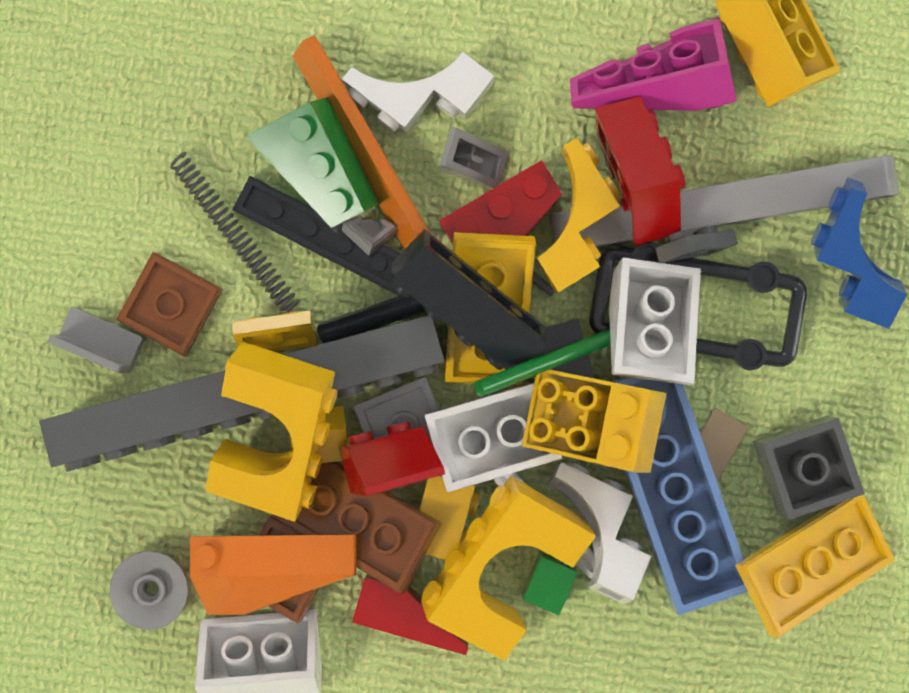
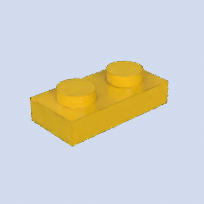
[232,311,318,352]

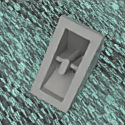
[439,127,509,189]

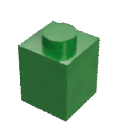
[521,551,578,615]

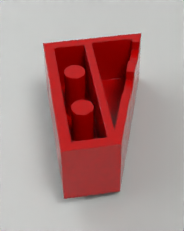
[595,96,685,246]
[439,160,562,246]

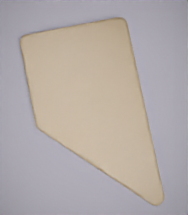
[700,409,747,481]

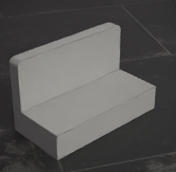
[48,306,146,373]

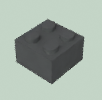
[753,416,865,520]

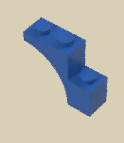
[811,177,907,329]

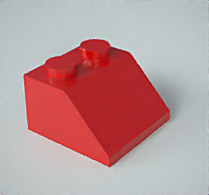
[339,421,445,496]

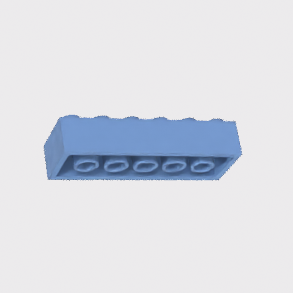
[609,376,748,616]

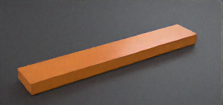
[292,35,431,249]

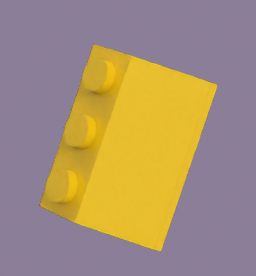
[715,0,841,107]

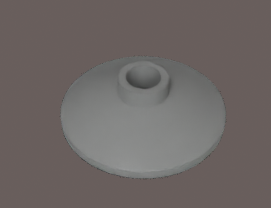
[110,551,189,630]

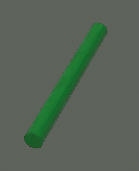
[474,329,611,397]

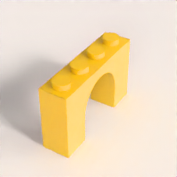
[205,341,338,522]
[421,475,596,661]

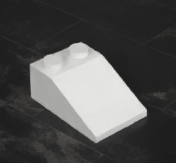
[609,258,701,385]
[425,381,562,492]

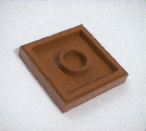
[116,252,223,357]

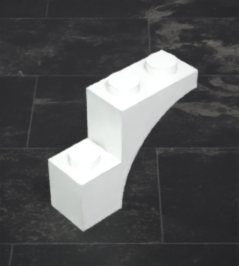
[342,52,494,133]
[548,462,651,605]

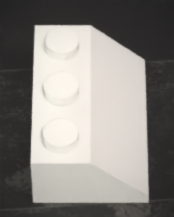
[195,609,322,693]

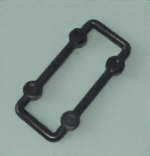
[589,242,807,370]

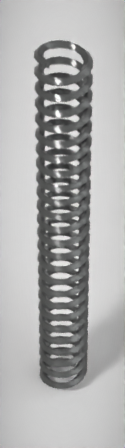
[170,152,300,312]

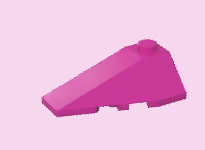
[570,18,737,111]

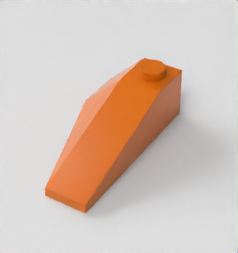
[190,535,357,615]

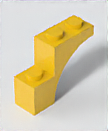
[535,138,621,294]

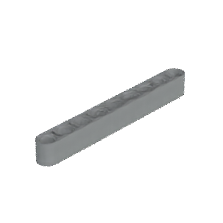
[549,155,900,248]

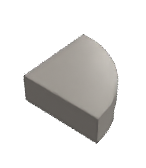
[342,217,398,256]

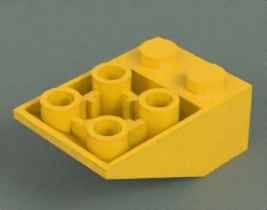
[522,370,667,473]

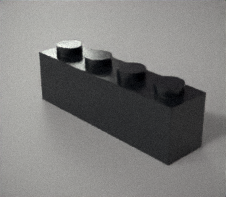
[391,229,547,370]

